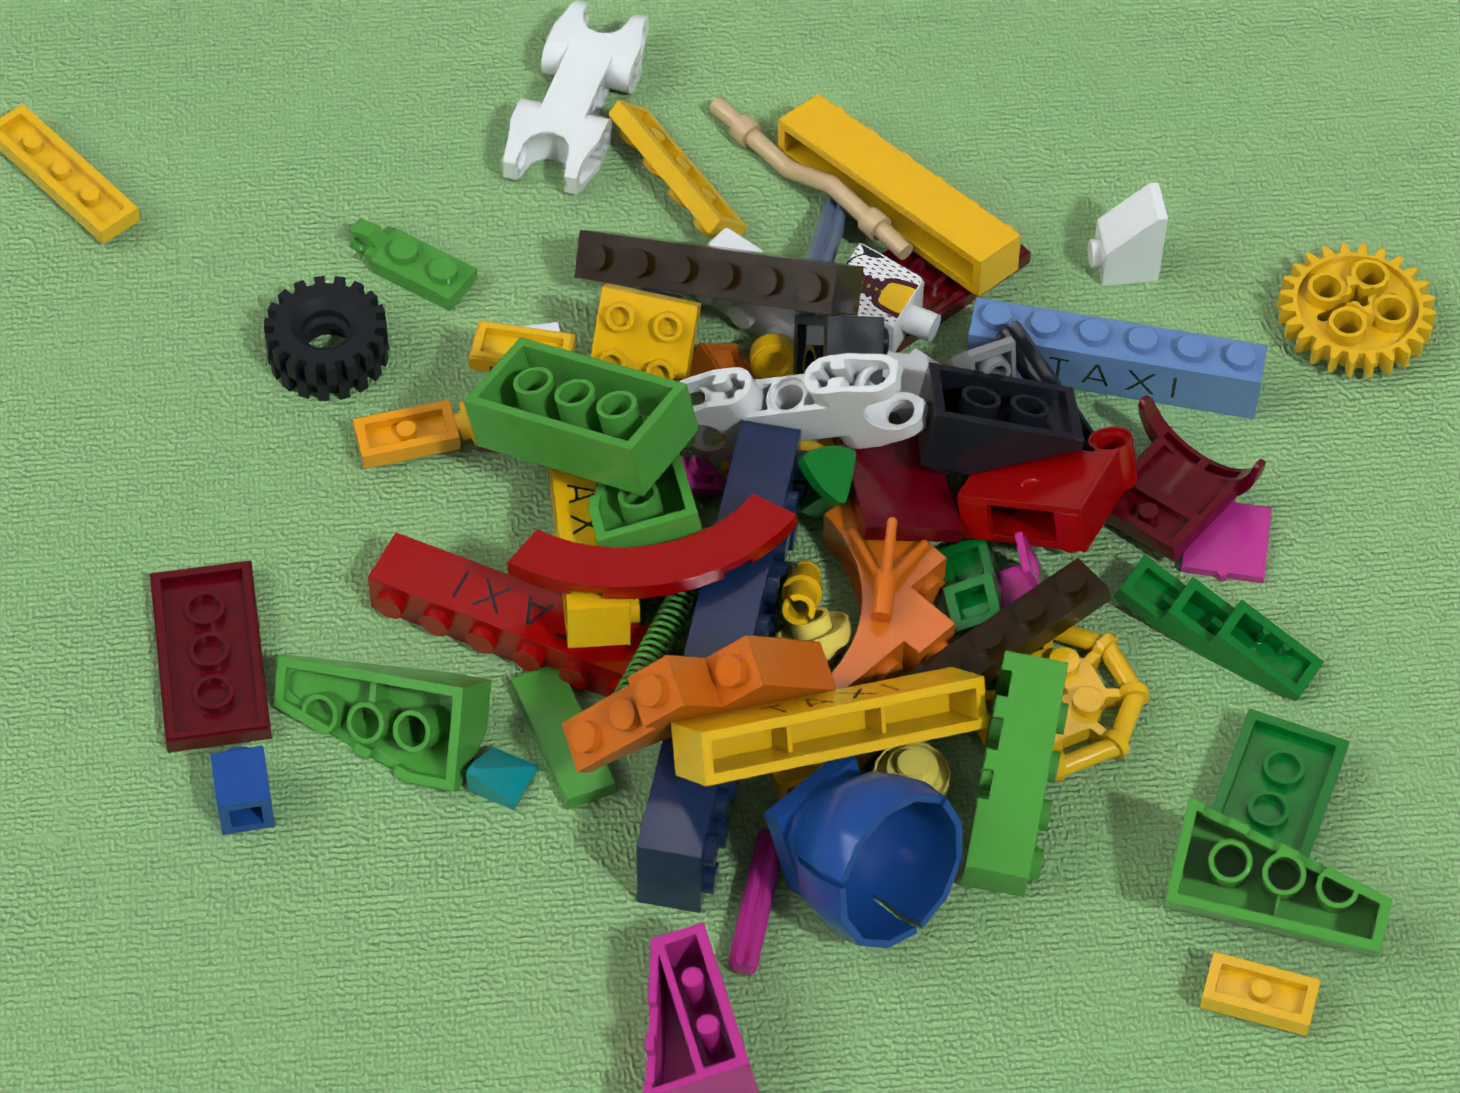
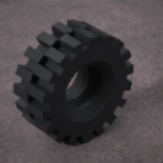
[264,276,389,401]

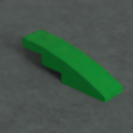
[1112,554,1324,701]

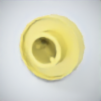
[776,607,853,665]
[874,742,951,798]

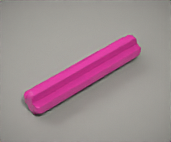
[728,828,781,975]

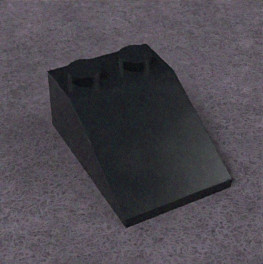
[917,362,1084,474]

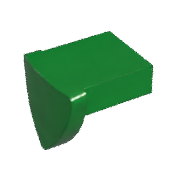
[797,445,856,518]

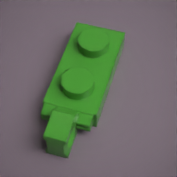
[349,218,478,311]

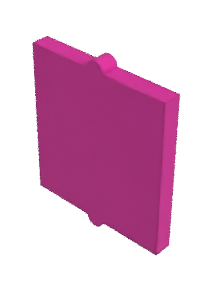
[1180,500,1272,583]

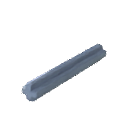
[795,196,849,315]

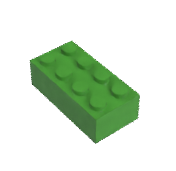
[463,337,699,496]

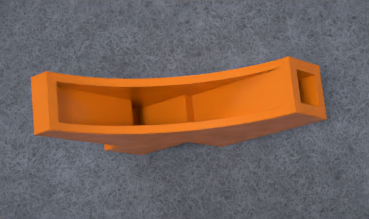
[822,495,955,689]
[561,635,837,773]

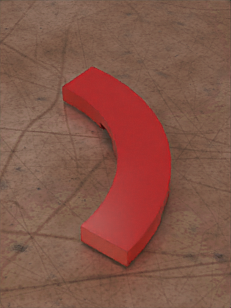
[507,494,797,599]

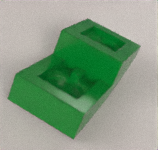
[938,539,1004,636]

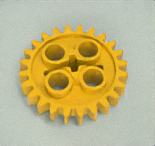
[1277,242,1437,378]

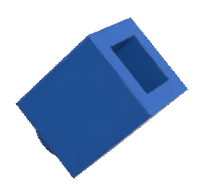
[210,746,275,835]

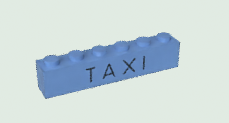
[967,297,1267,419]

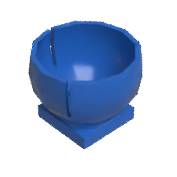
[764,756,963,948]

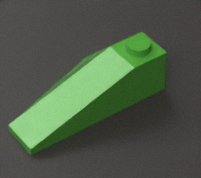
[588,453,702,547]
[274,654,491,791]

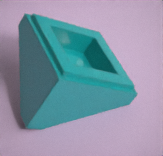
[466,746,538,810]

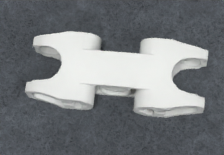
[503,0,648,195]
[679,353,928,461]

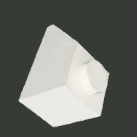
[1087,182,1168,286]

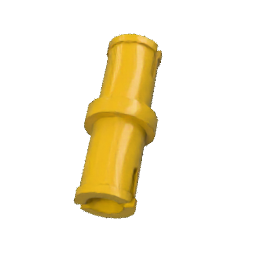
[781,560,823,626]

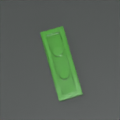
[511,666,616,810]

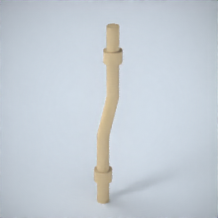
[709,97,913,260]

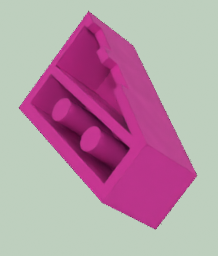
[643,922,759,1093]

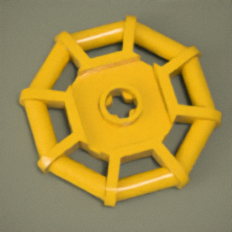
[975,625,1150,782]

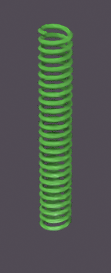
[613,587,700,694]

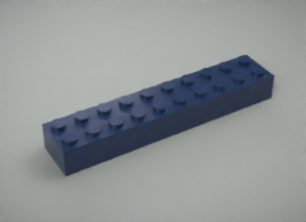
[636,420,808,913]

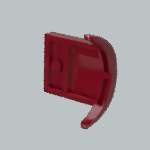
[1106,395,1266,562]

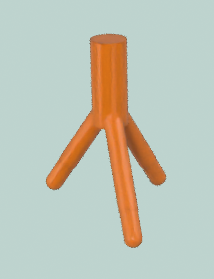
[848,517,929,622]

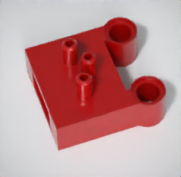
[957,427,1138,553]

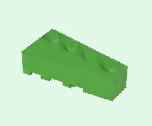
[960,650,1069,897]
[1164,796,1392,958]

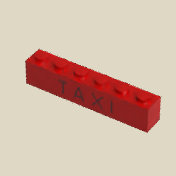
[368,532,674,697]

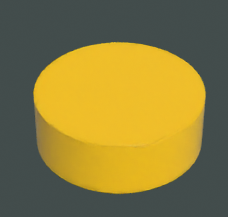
[749,333,794,379]

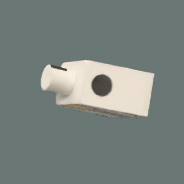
[818,243,941,352]

